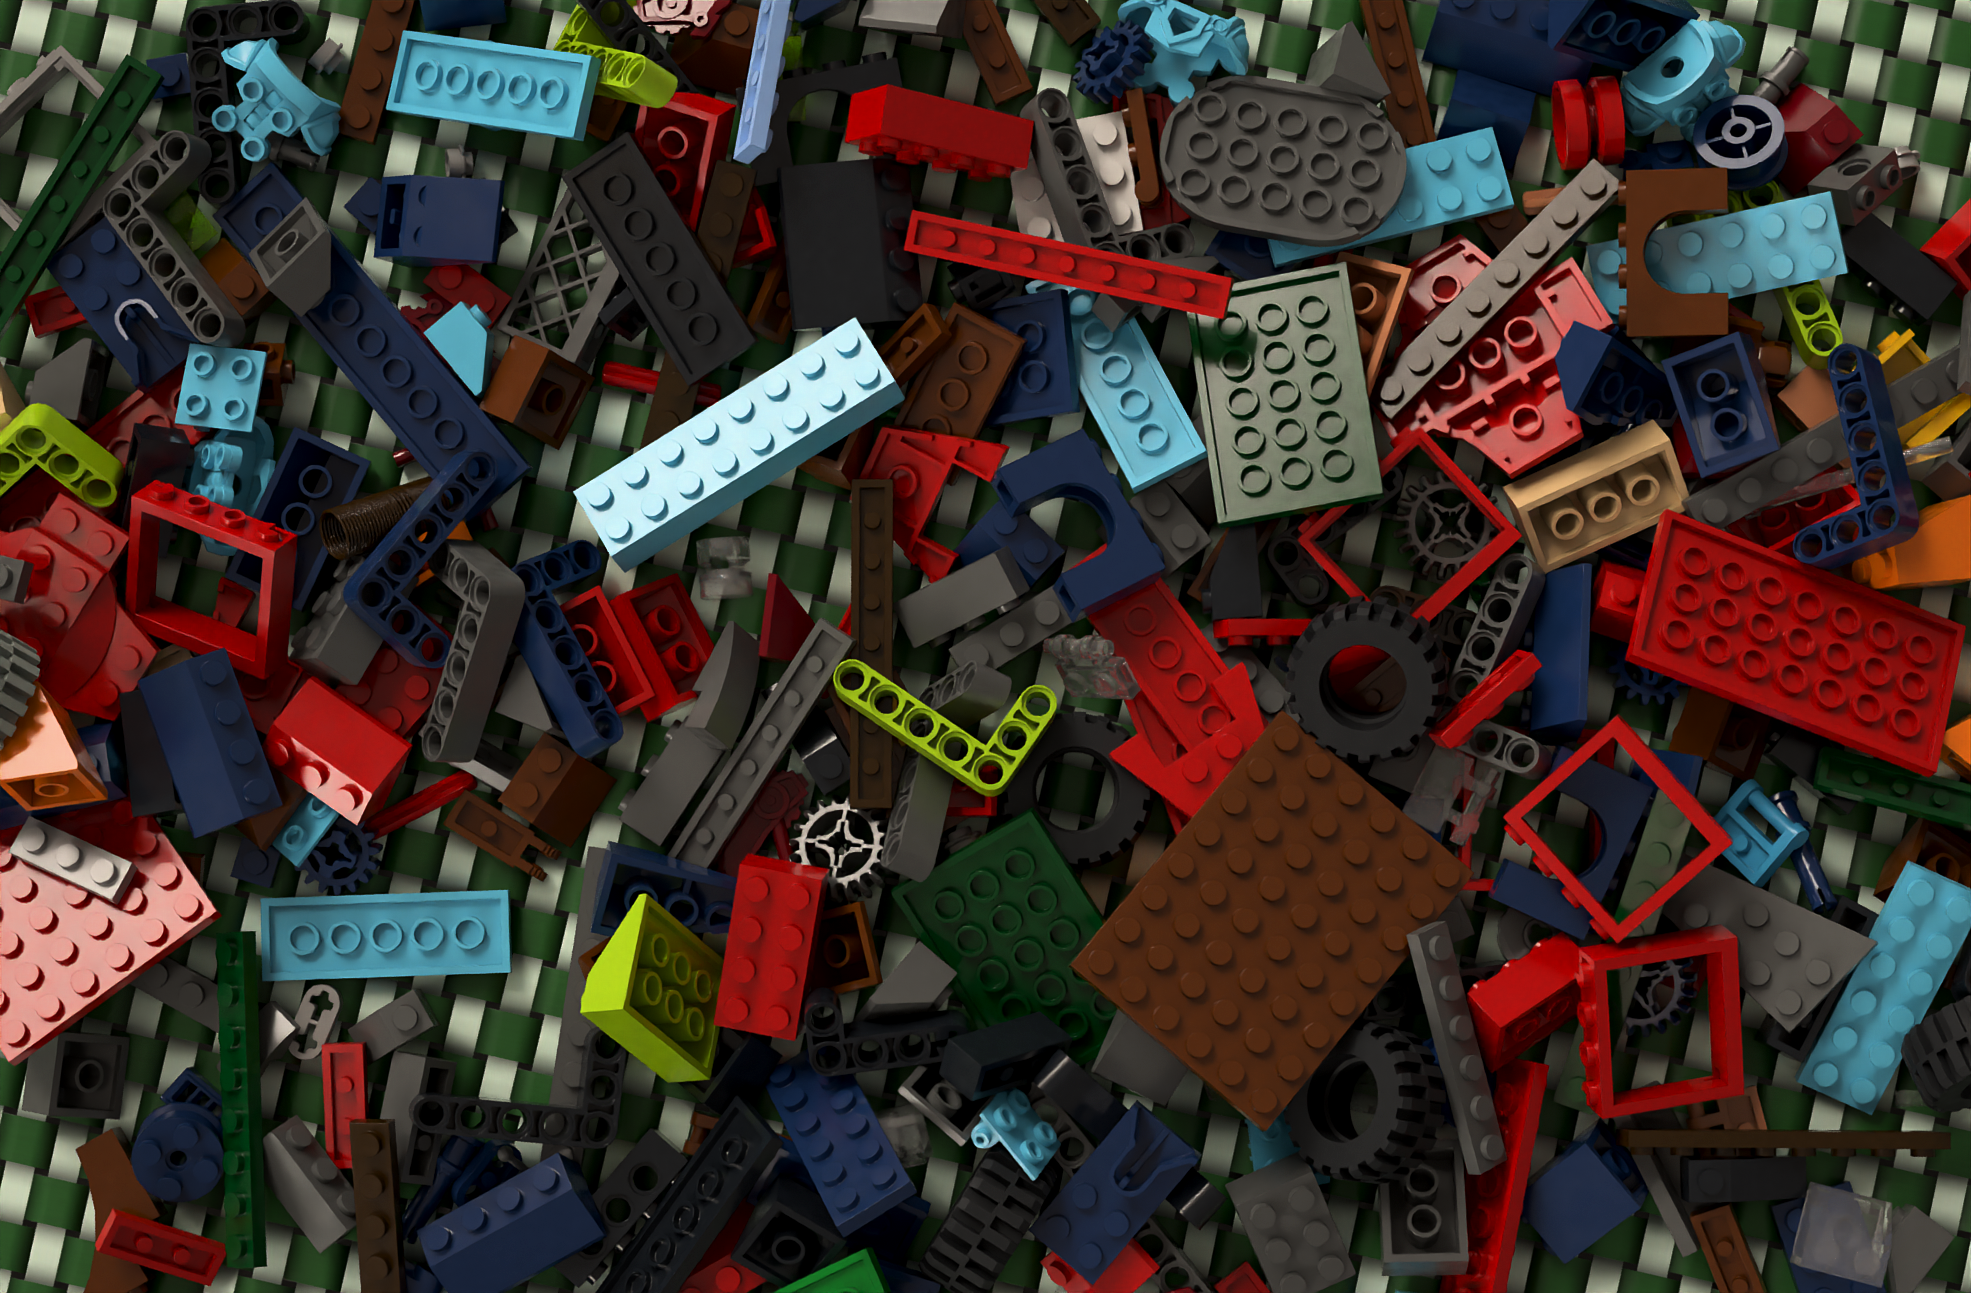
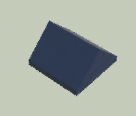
[1436,69,1536,171]

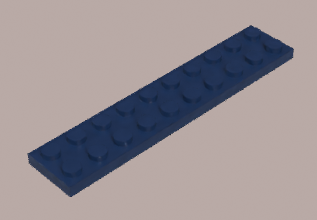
[212,162,533,522]

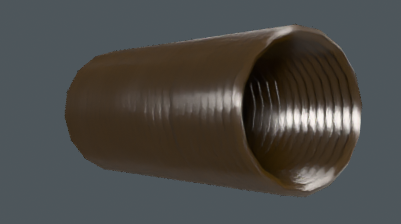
[319,476,451,561]

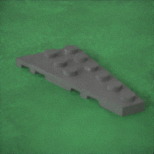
[1616,831,1878,1034]

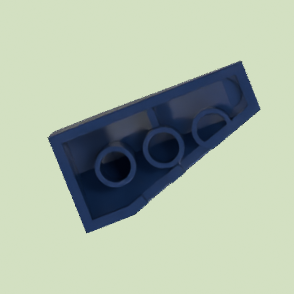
[1555,320,1679,428]
[590,841,737,937]

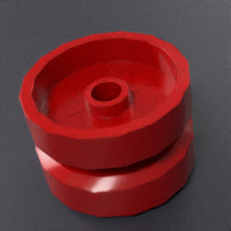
[1551,75,1625,170]

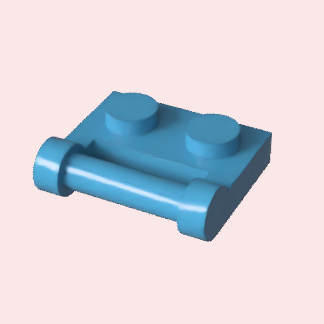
[1714,779,1809,888]

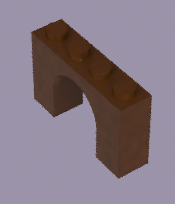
[1618,167,1729,340]

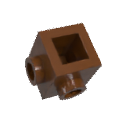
[244,342,296,406]

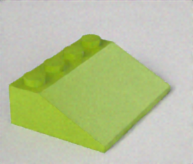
[580,894,724,1083]

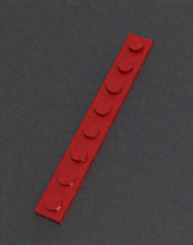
[904,210,1234,320]

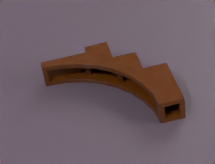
[75,1127,168,1293]

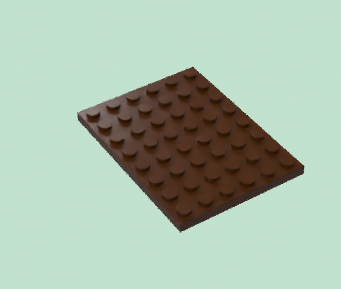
[1068,710,1474,1132]

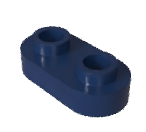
[451,1139,522,1208]

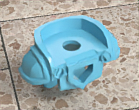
[1118,0,1250,108]
[1620,19,1746,145]
[212,37,342,162]
[183,416,276,556]

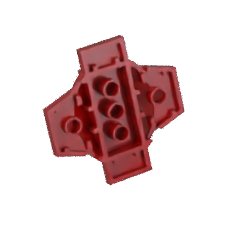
[1370,234,1615,479]
[0,492,161,721]

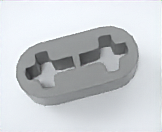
[288,984,343,1060]

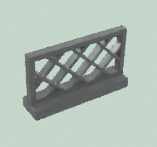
[497,188,628,372]

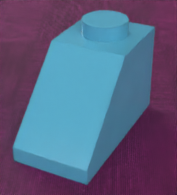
[424,301,495,398]

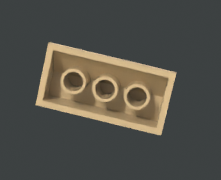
[1502,420,1690,574]

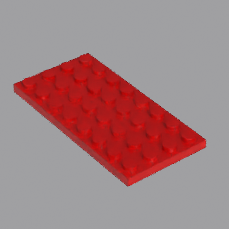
[1625,509,1966,777]

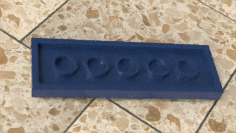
[764,1046,917,1237]

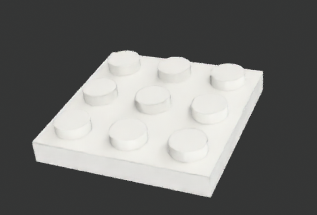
[1010,111,1144,242]

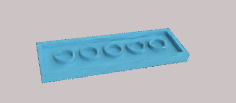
[386,30,601,141]
[1267,127,1514,268]
[1586,191,1849,324]
[1025,279,1208,494]
[1795,860,1971,1115]
[260,890,512,981]

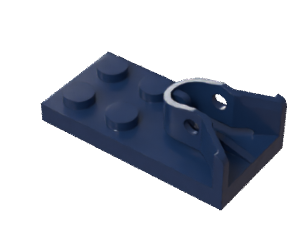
[46,216,210,394]
[1028,1100,1202,1285]

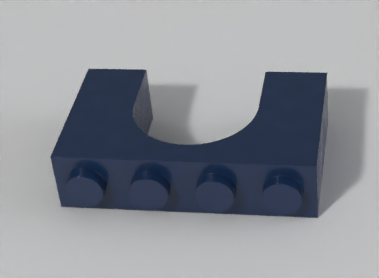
[991,428,1166,623]
[1487,745,1655,940]

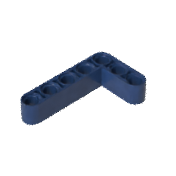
[1793,343,1920,570]
[343,450,498,669]
[510,540,624,759]

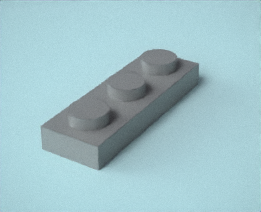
[9,816,138,905]

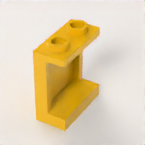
[1851,329,1971,460]

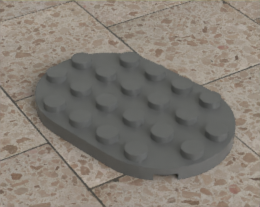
[1160,75,1407,247]

